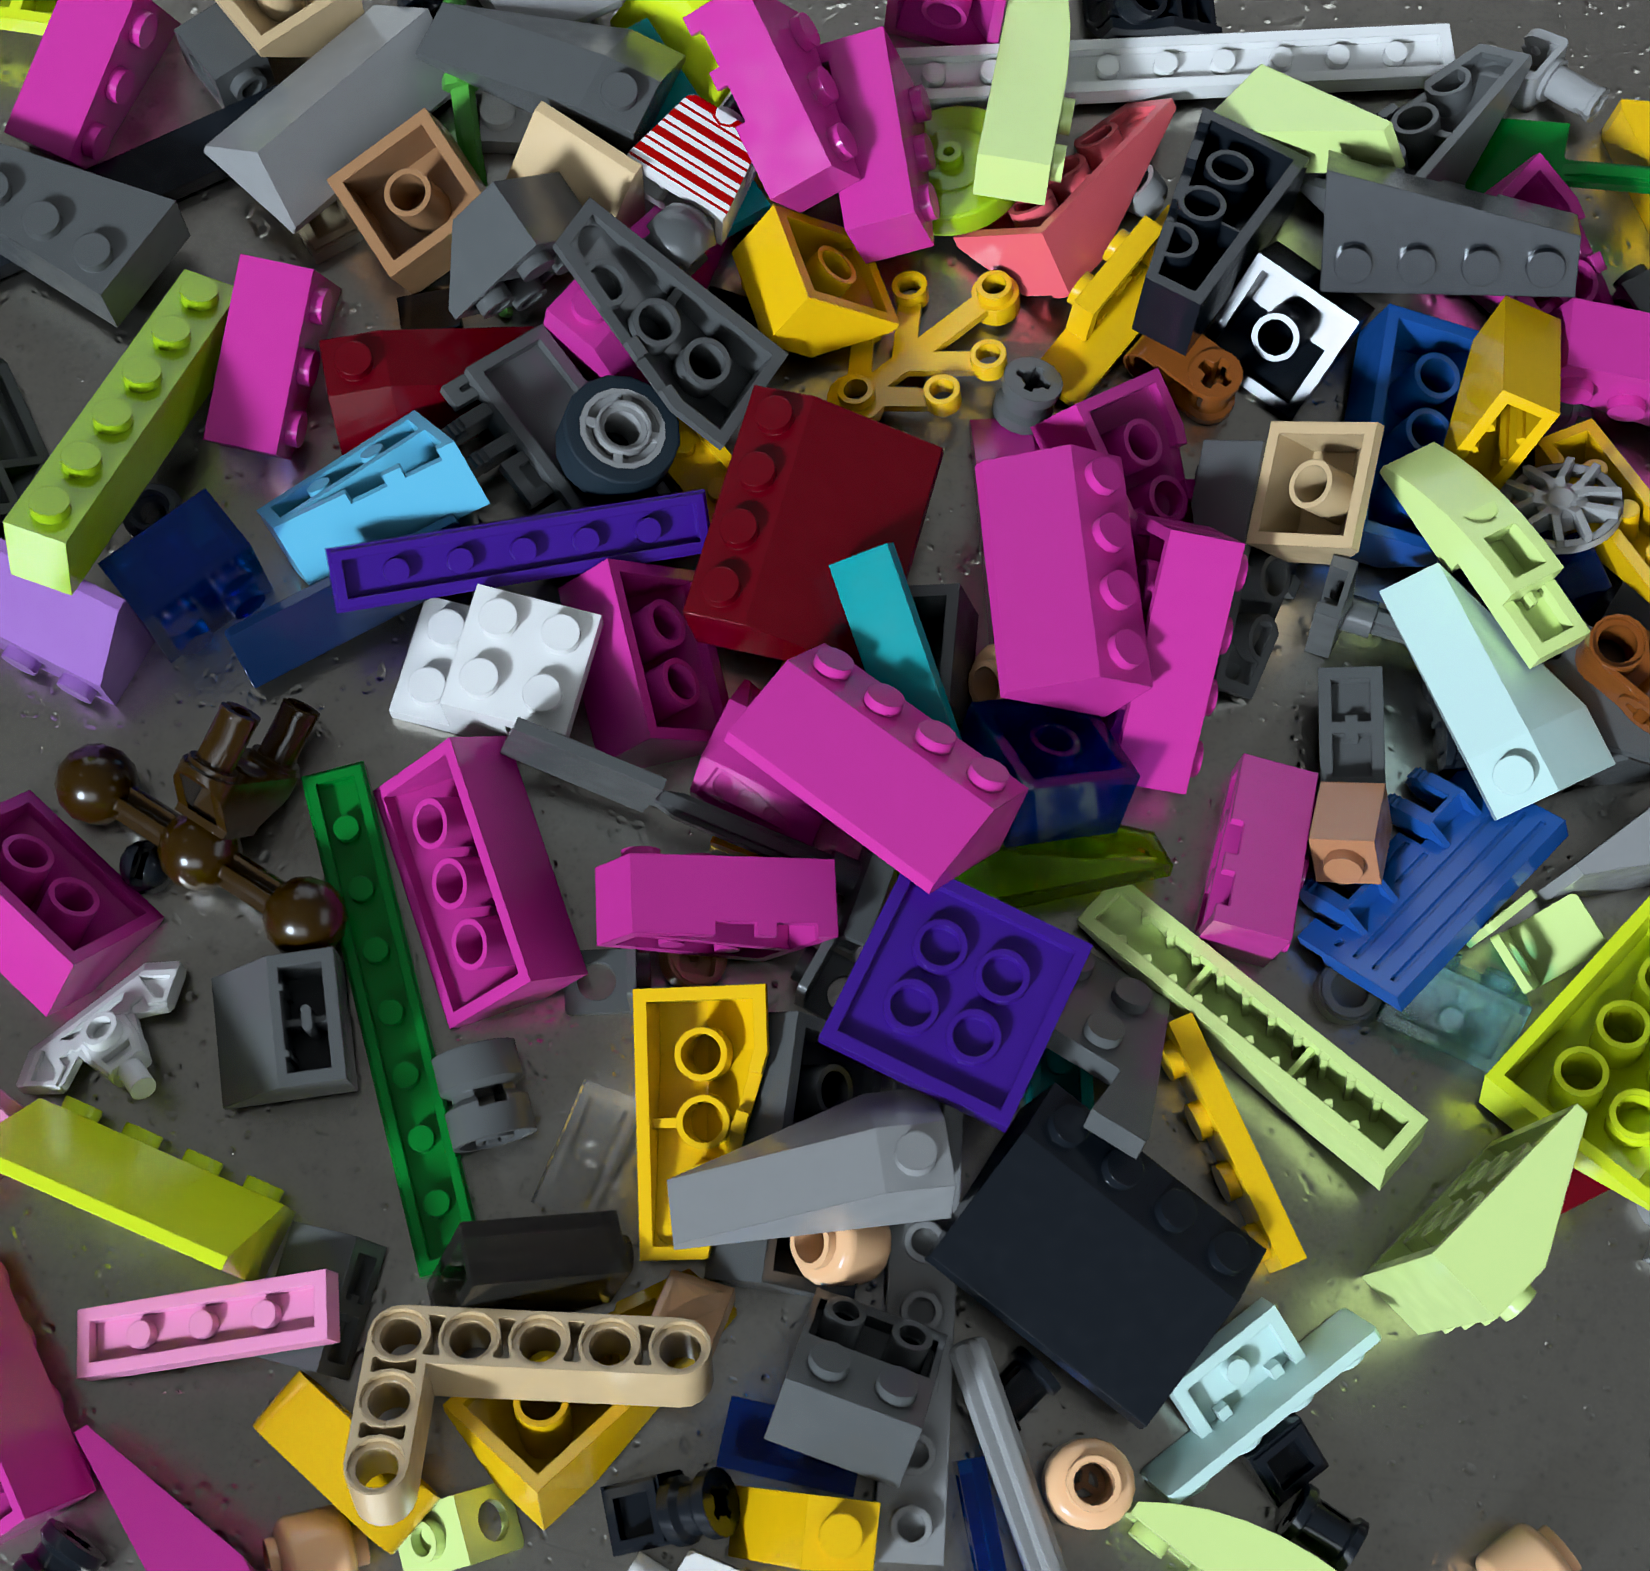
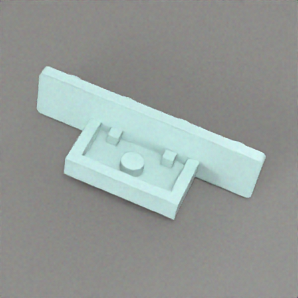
[1141,1297,1382,1504]

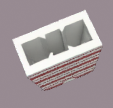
[627,91,757,245]

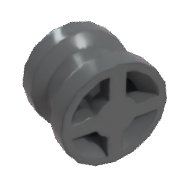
[992,357,1063,435]

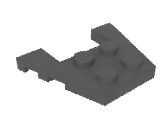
[1046,952,1171,1160]

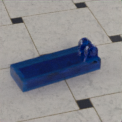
[952,1456,1007,1571]

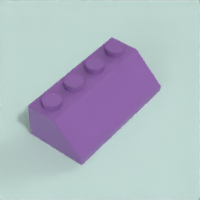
[0,538,154,706]

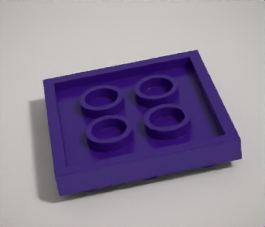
[818,873,1093,1133]

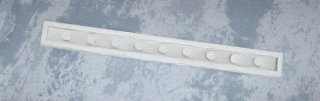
[895,23,1455,111]

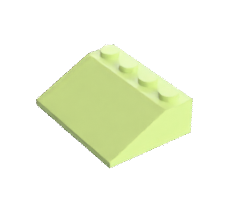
[1361,1103,1588,1335]

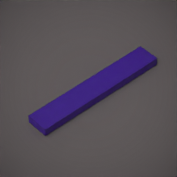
[324,489,710,614]

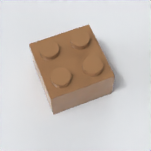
[326,108,486,294]

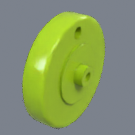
[924,105,1015,236]

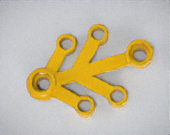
[827,270,1021,422]

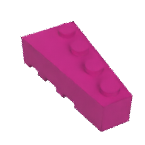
[1549,297,1650,427]

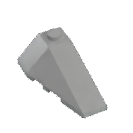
[667,1088,956,1250]

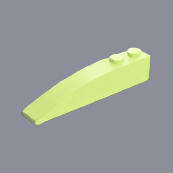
[973,0,1076,206]
[1076,874,1429,1191]

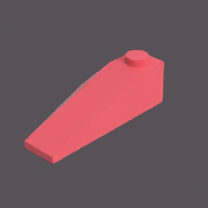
[953,98,1177,299]

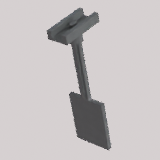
[1304,555,1650,763]
[500,717,894,954]

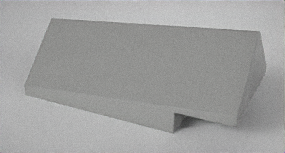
[204,5,451,234]

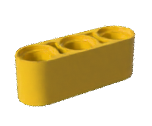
[252,1370,440,1554]

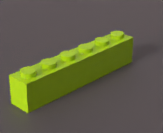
[3,269,234,595]

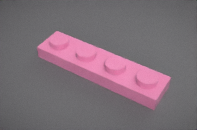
[76,1269,340,1382]

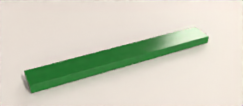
[301,761,487,1280]

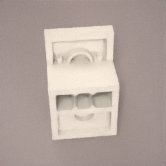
[389,584,604,738]

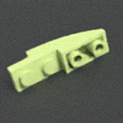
[1379,442,1590,669]
[1124,1501,1336,1571]

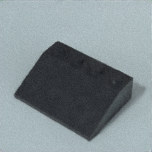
[925,1082,1266,1430]

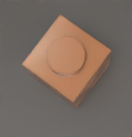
[1308,781,1392,885]

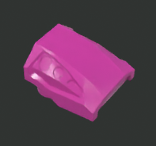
[689,679,824,847]

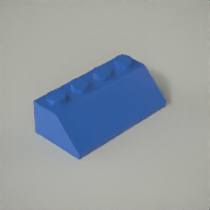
[1344,303,1479,568]

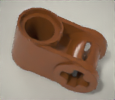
[1123,334,1243,425]
[1575,614,1650,734]

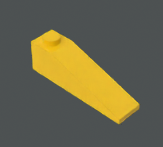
[1534,418,1650,603]

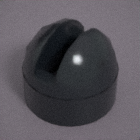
[119,840,172,895]

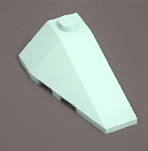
[1379,563,1616,821]

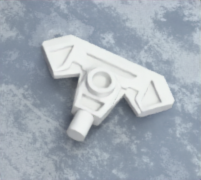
[16,961,186,1100]

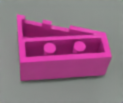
[683,0,861,213]
[816,26,940,264]

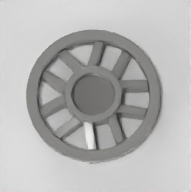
[1503,456,1624,555]

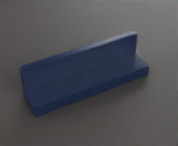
[224,515,461,689]

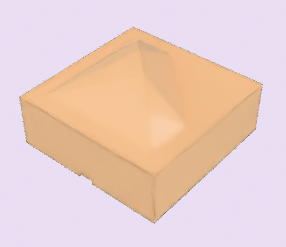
[651,1269,736,1357]

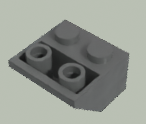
[449,172,583,319]
[211,947,358,1110]
[764,1287,948,1489]

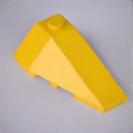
[633,984,770,1261]
[442,1268,737,1531]

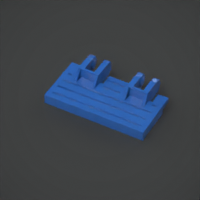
[1297,767,1569,1012]

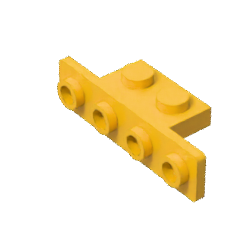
[1041,204,1170,407]

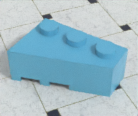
[256,410,490,586]

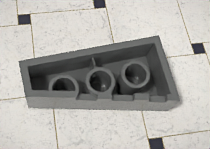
[0,143,191,328]

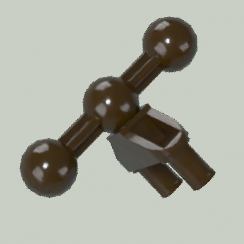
[54,698,348,953]

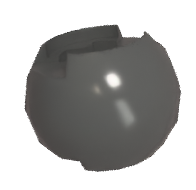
[642,202,716,276]

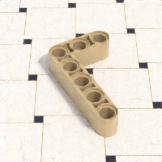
[343,1305,714,1527]

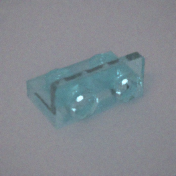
[1376,952,1532,1073]

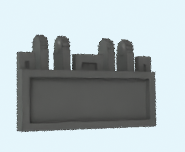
[440,324,672,575]

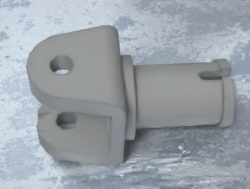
[1510,28,1610,124]

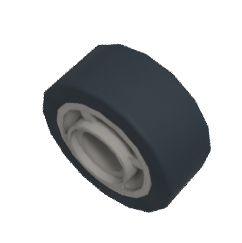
[555,375,680,502]

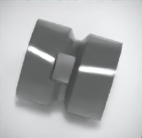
[431,1037,537,1153]

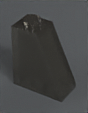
[426,1210,634,1312]

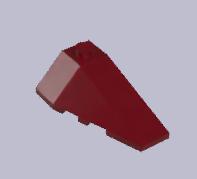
[319,326,537,455]

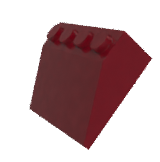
[682,385,944,671]

